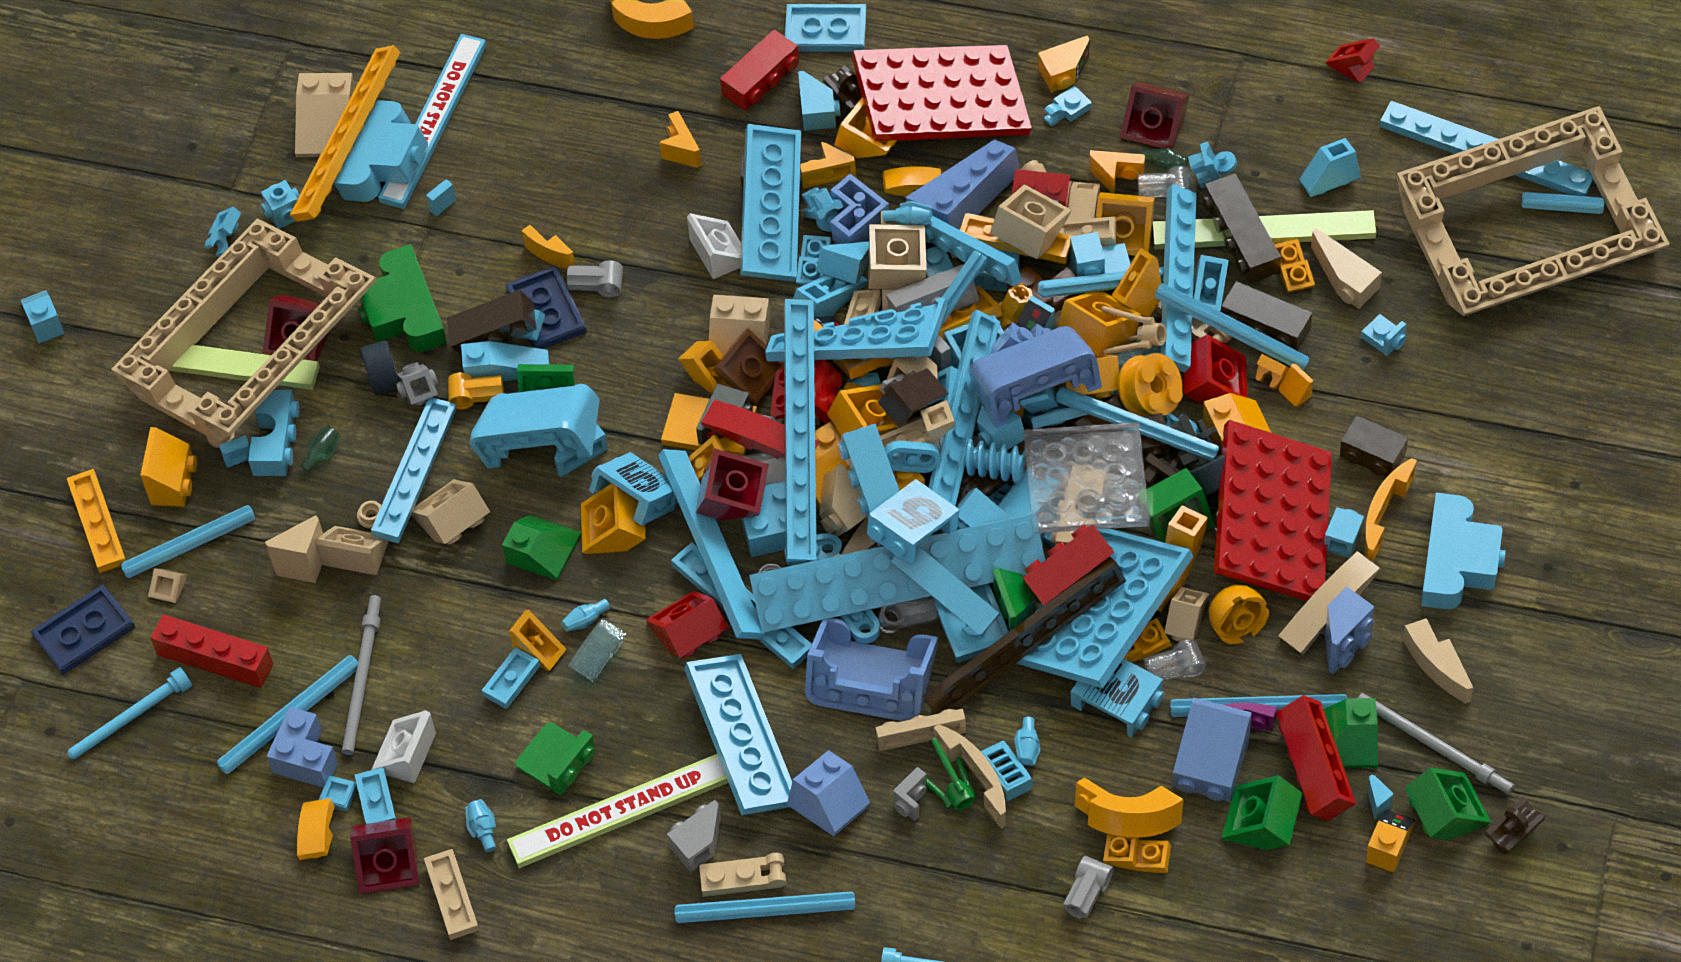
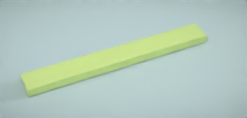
[1153,210,1376,250]

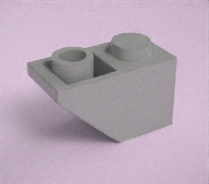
[667,800,721,872]

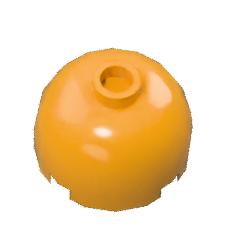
[1209,585,1269,644]

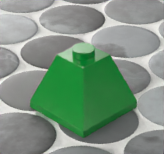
[502,514,582,581]
[993,568,1039,632]
[1324,698,1378,769]

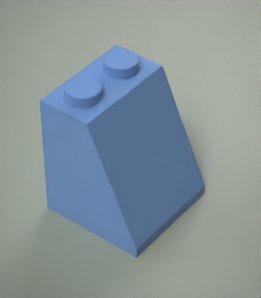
[1172,697,1251,802]

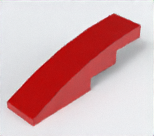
[701,399,819,459]

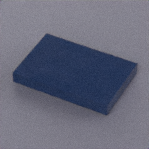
[505,265,587,349]
[30,584,135,675]

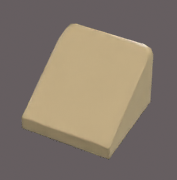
[148,569,187,603]

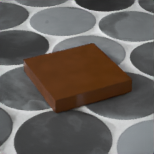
[712,328,784,406]

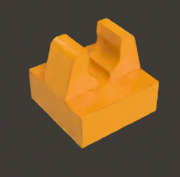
[1256,354,1289,389]

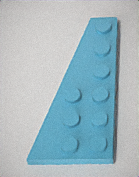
[765,297,948,362]

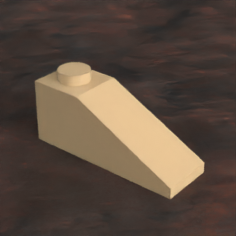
[1311,228,1382,309]

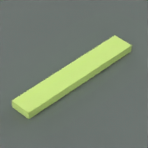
[170,345,320,390]

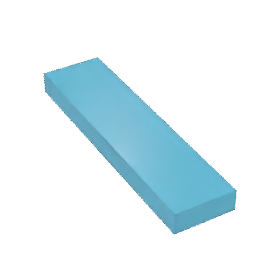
[891,545,1000,636]

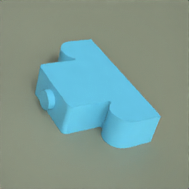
[334,100,428,202]
[1421,493,1506,609]

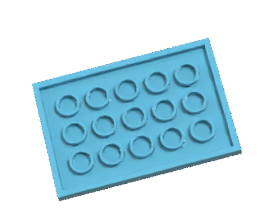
[1016,526,1193,688]

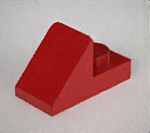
[1325,38,1380,82]

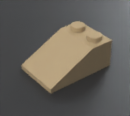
[295,73,355,157]

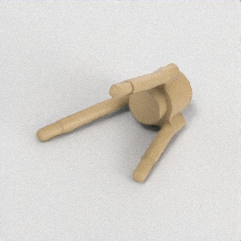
[1102,306,1167,355]

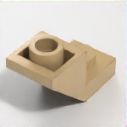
[1066,182,1101,221]

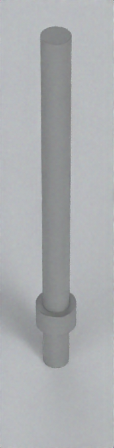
[342,595,381,755]
[1358,693,1514,795]

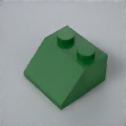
[1136,468,1215,543]
[1405,767,1491,840]
[1222,775,1302,850]

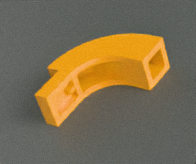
[609,0,694,39]
[1157,506,1208,612]
[1075,778,1183,837]

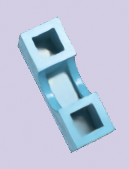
[248,390,299,476]

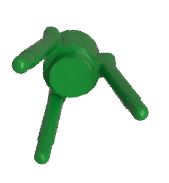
[927,737,976,811]

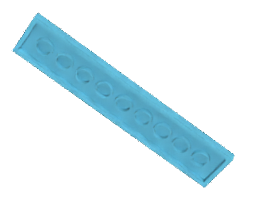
[749,513,1045,632]

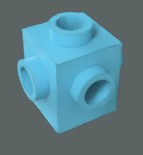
[261,180,300,229]

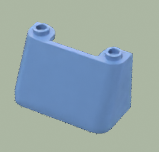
[969,326,1102,428]
[805,618,938,721]

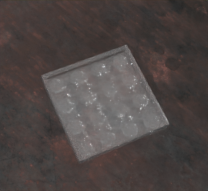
[1024,422,1150,534]

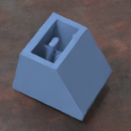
[1325,586,1374,674]

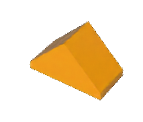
[509,610,566,671]

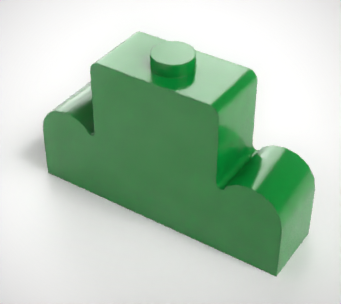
[358,244,447,352]

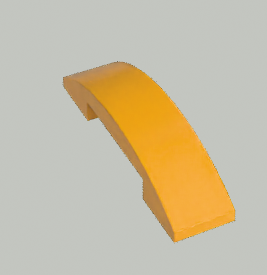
[1364,458,1417,563]

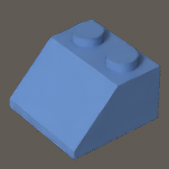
[787,750,870,836]

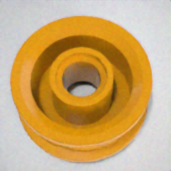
[1118,353,1183,417]

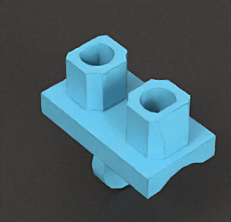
[1188,142,1237,189]
[802,187,843,232]

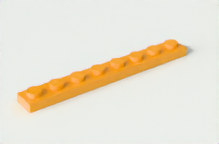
[290,45,400,222]

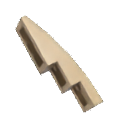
[1278,551,1381,655]

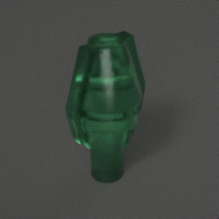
[1140,148,1189,170]
[300,425,341,472]

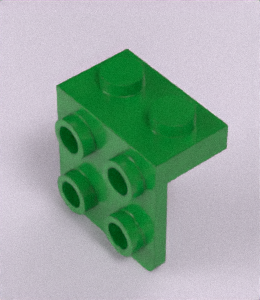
[517,364,576,392]
[515,722,596,796]

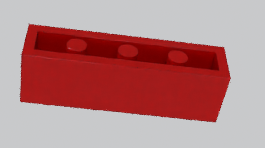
[150,614,274,688]
[1276,695,1356,821]

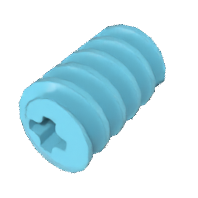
[963,438,1026,483]

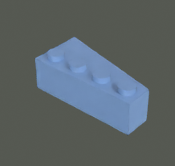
[906,140,1020,230]

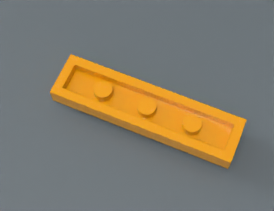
[960,213,1072,264]
[67,469,126,573]

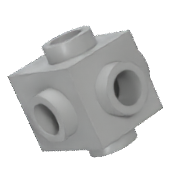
[396,363,438,405]

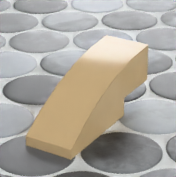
[1403,618,1473,704]

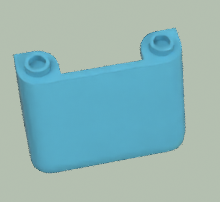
[470,384,600,469]

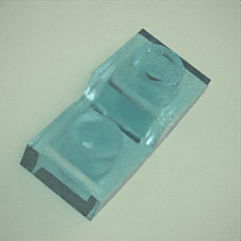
[568,618,627,682]

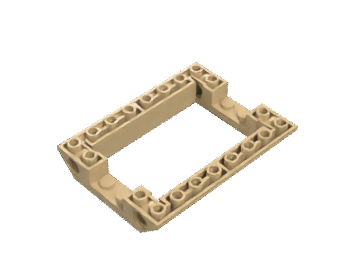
[1396,106,1669,316]
[111,219,377,443]

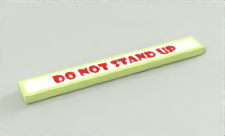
[507,754,729,868]

